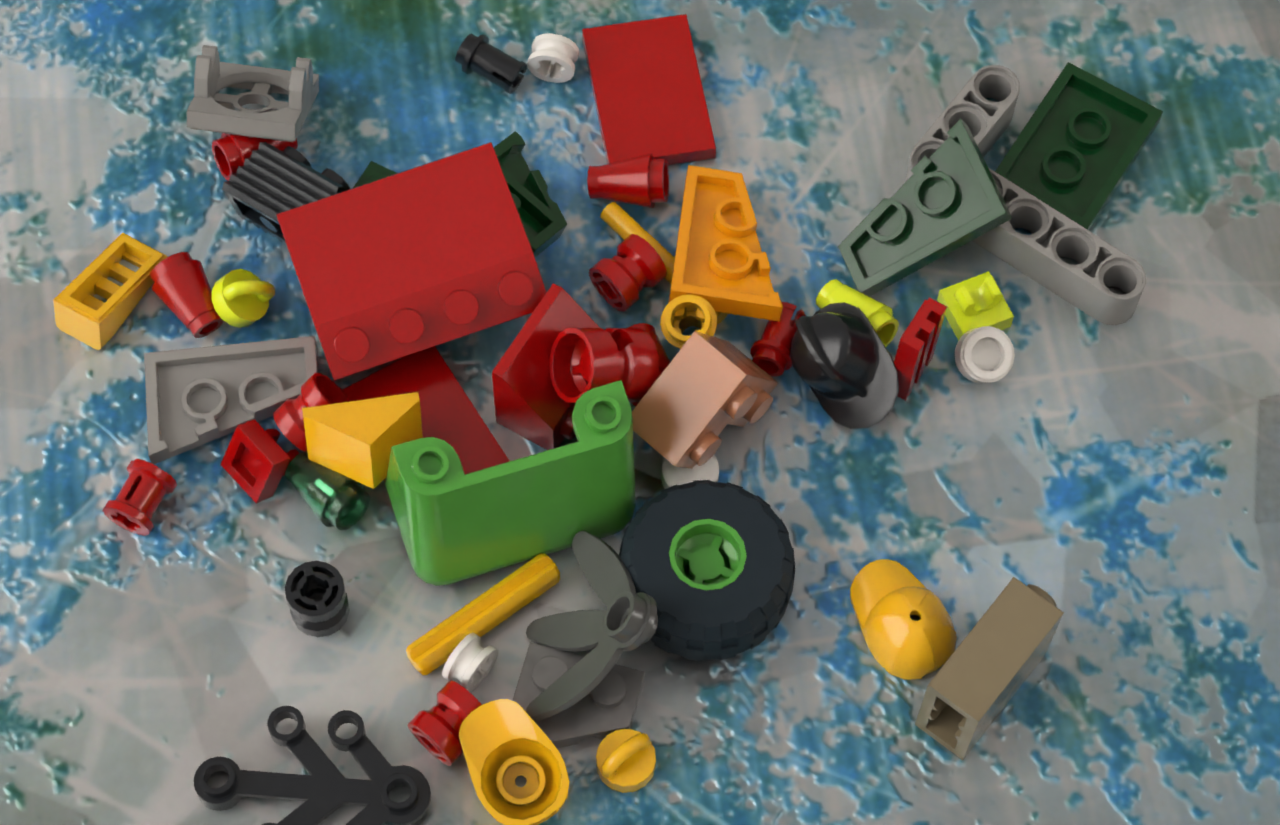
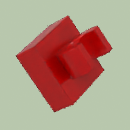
[220,419,299,504]

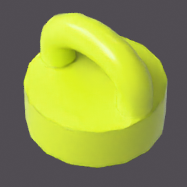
[211,269,275,328]

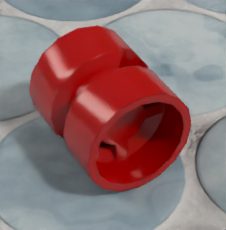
[549,328,659,403]

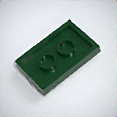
[995,62,1163,231]

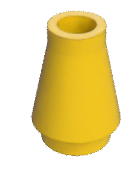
[660,294,717,349]

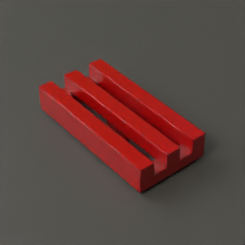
[894,297,947,401]

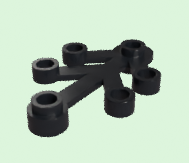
[194,706,431,825]

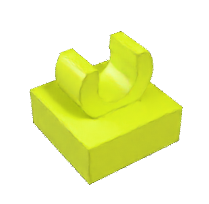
[937,271,1014,341]

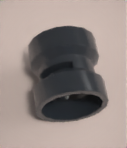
[285,561,350,637]

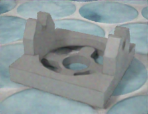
[187,45,319,142]

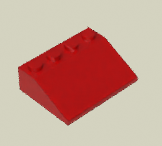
[276,142,547,381]

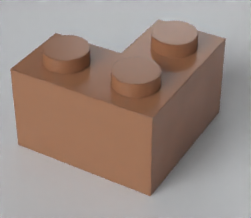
[632,331,778,469]

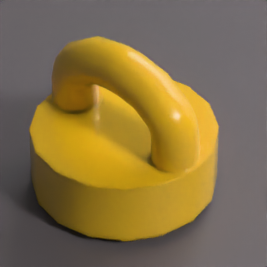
[596,729,656,793]

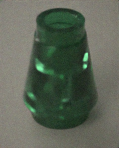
[285,452,370,530]

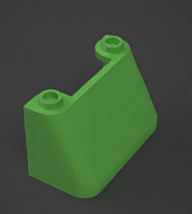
[385,380,636,586]

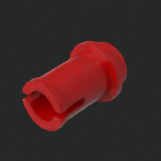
[750,302,806,377]

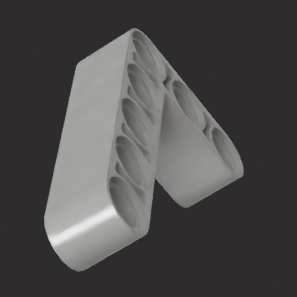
[905,65,1146,325]

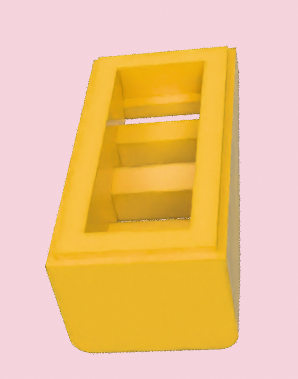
[53,233,168,350]

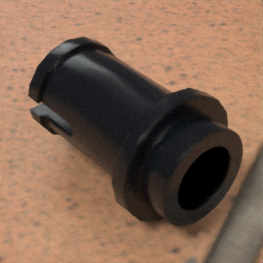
[455,34,527,94]

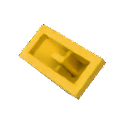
[302,392,423,489]

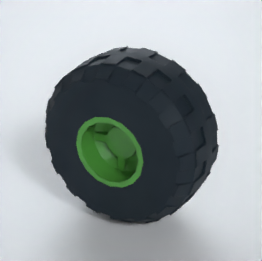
[619,480,795,661]

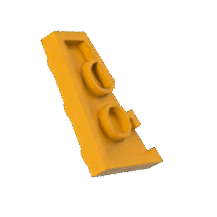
[668,165,783,321]

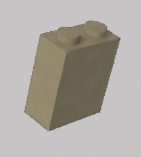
[915,577,1064,760]

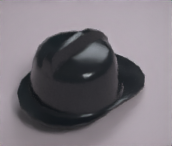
[790,302,899,429]

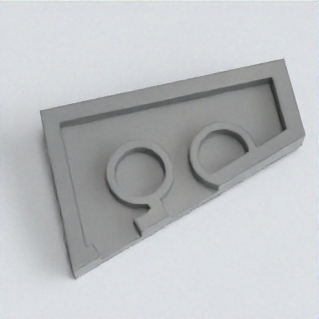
[144,336,319,464]

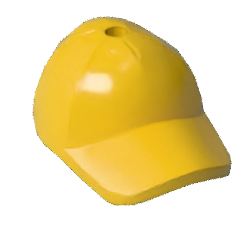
[850,559,957,680]
[459,699,570,825]

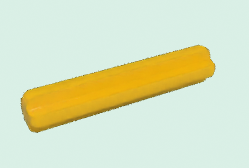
[406,553,560,675]

